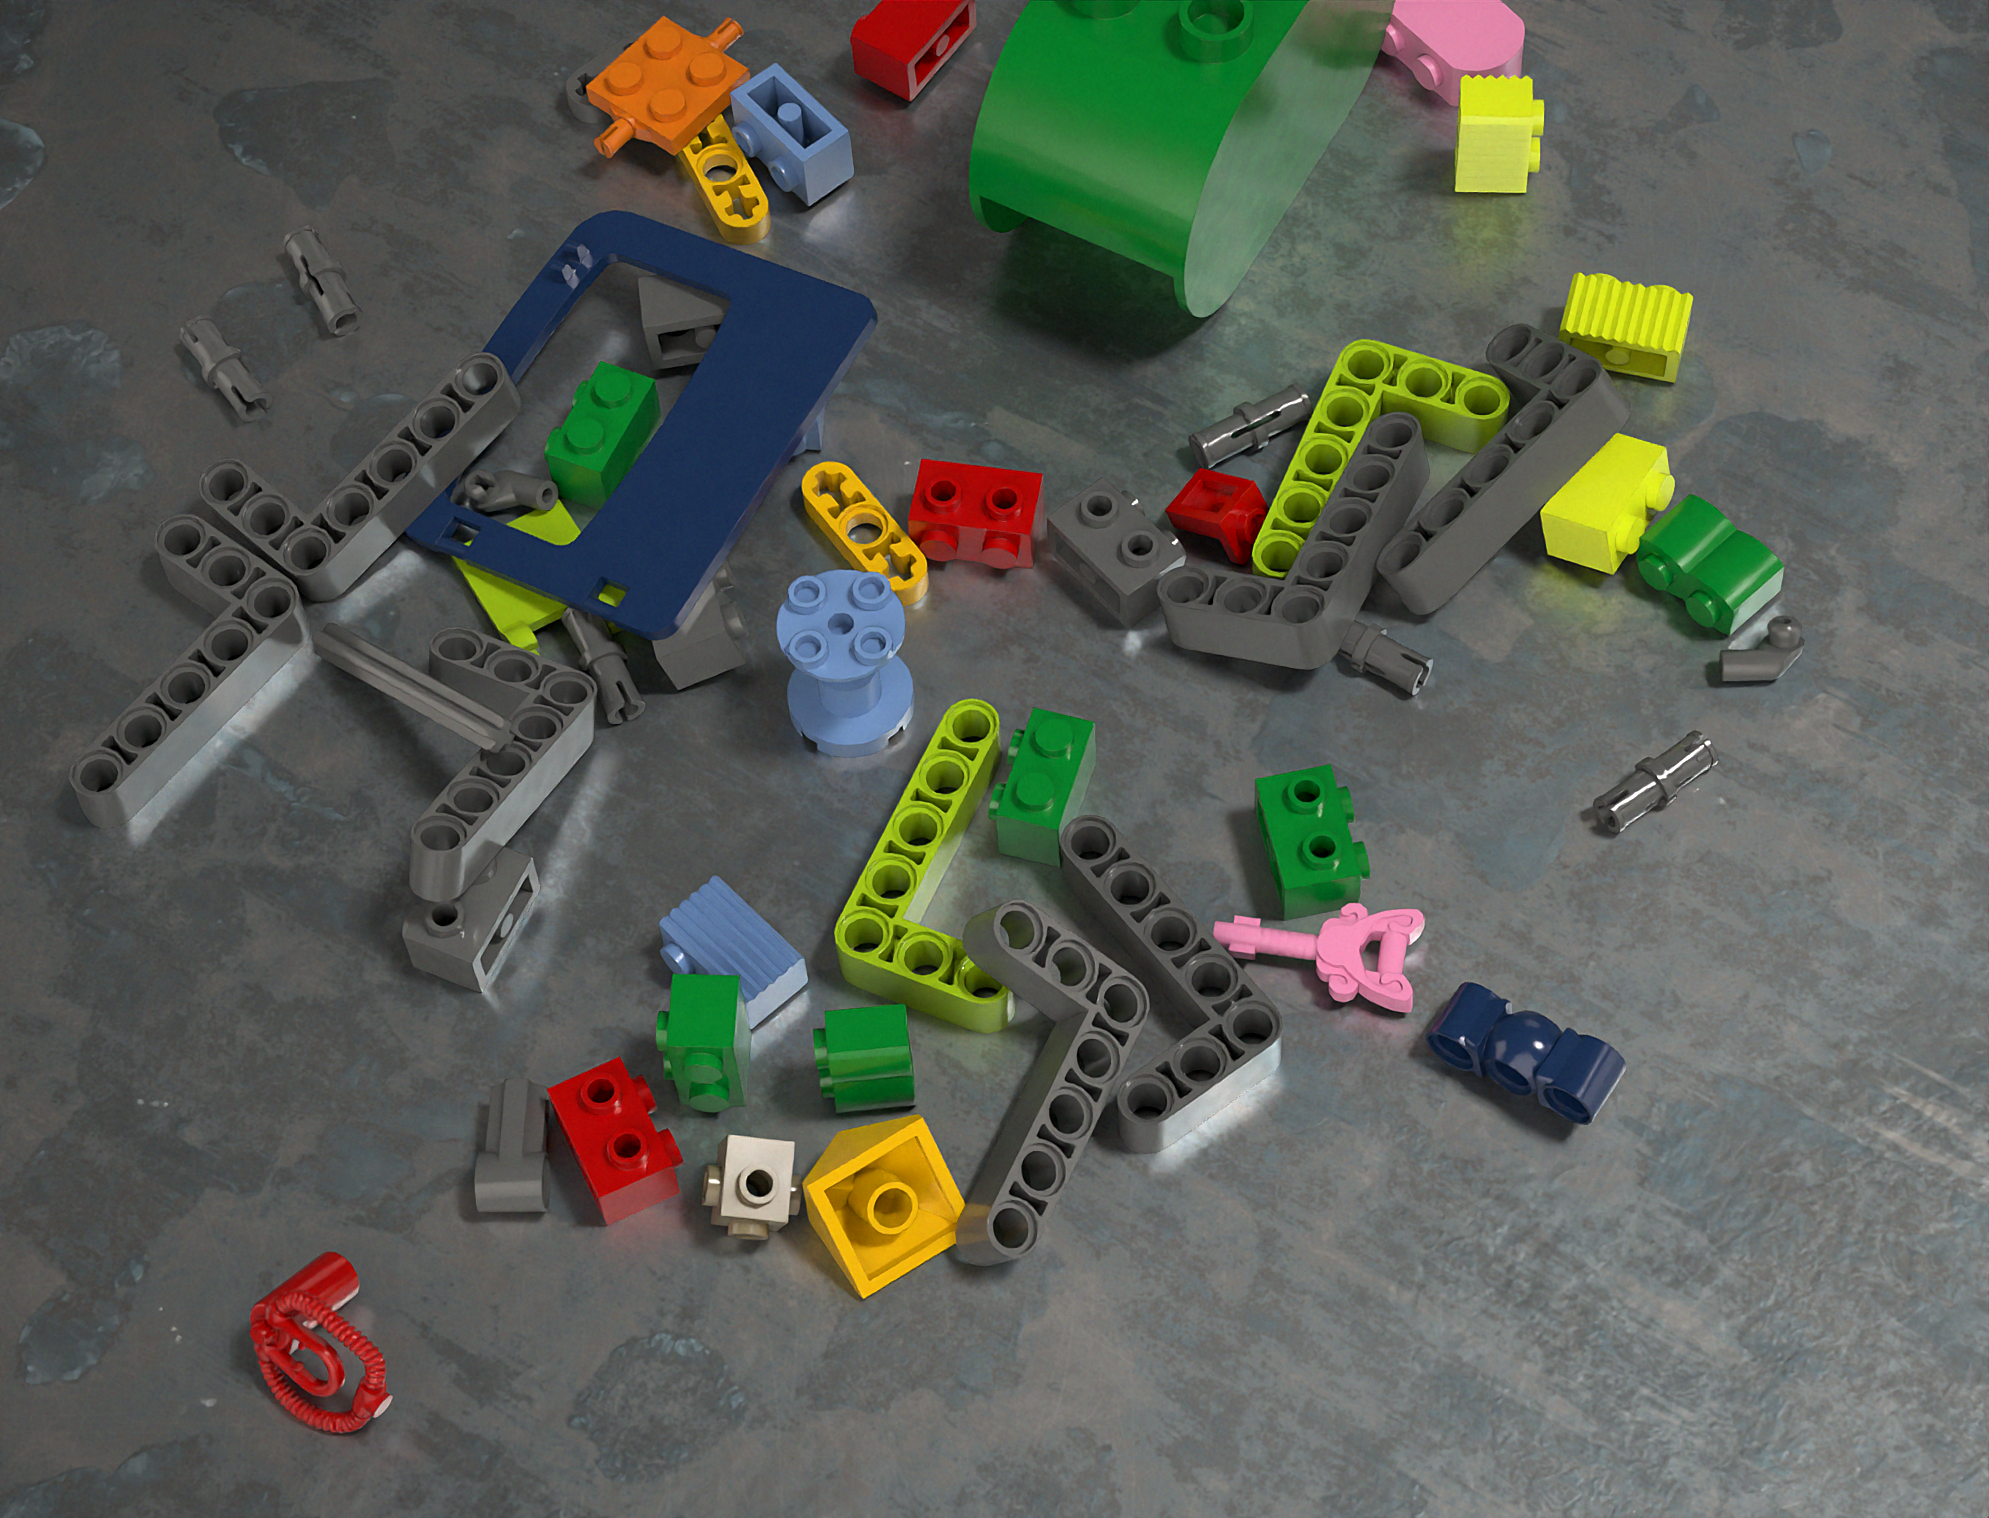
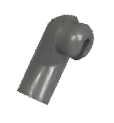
[464,469,558,512]
[1719,615,1805,682]

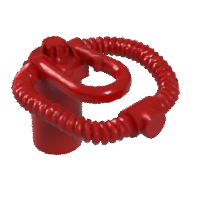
[249,1251,392,1434]

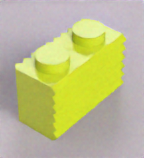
[1454,74,1544,193]
[1558,272,1693,383]

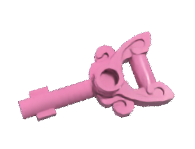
[1213,903,1425,1013]

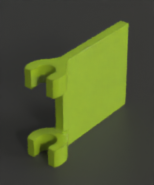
[451,499,625,655]

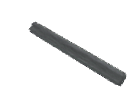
[312,623,515,753]

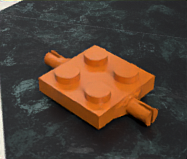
[586,16,751,158]

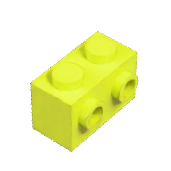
[1540,433,1675,575]

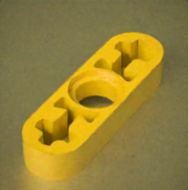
[678,113,771,245]
[802,461,929,607]

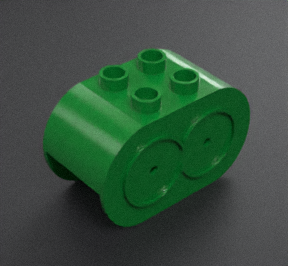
[968,0,1396,318]

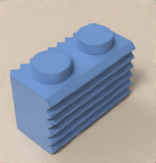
[659,876,808,1030]

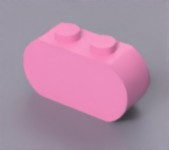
[1381,0,1525,107]

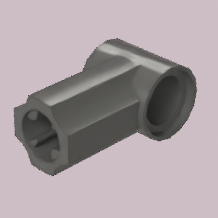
[475,1079,551,1212]

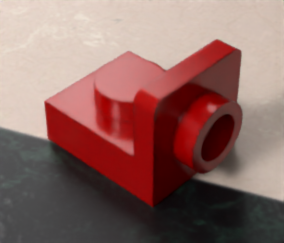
[1165,468,1269,565]

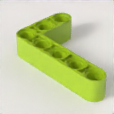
[1251,339,1510,580]
[834,698,1016,1034]

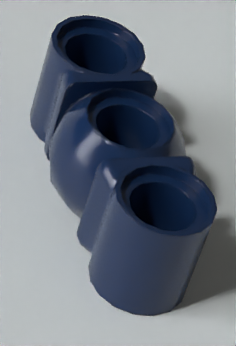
[1425,982,1627,1125]

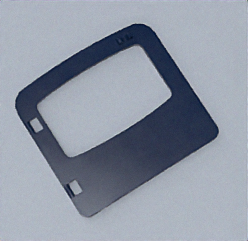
[403,210,878,641]

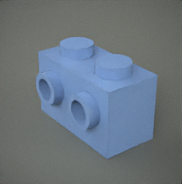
[730,62,854,206]

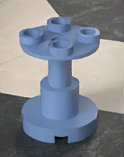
[776,569,915,758]

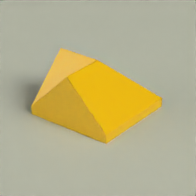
[802,1114,966,1299]

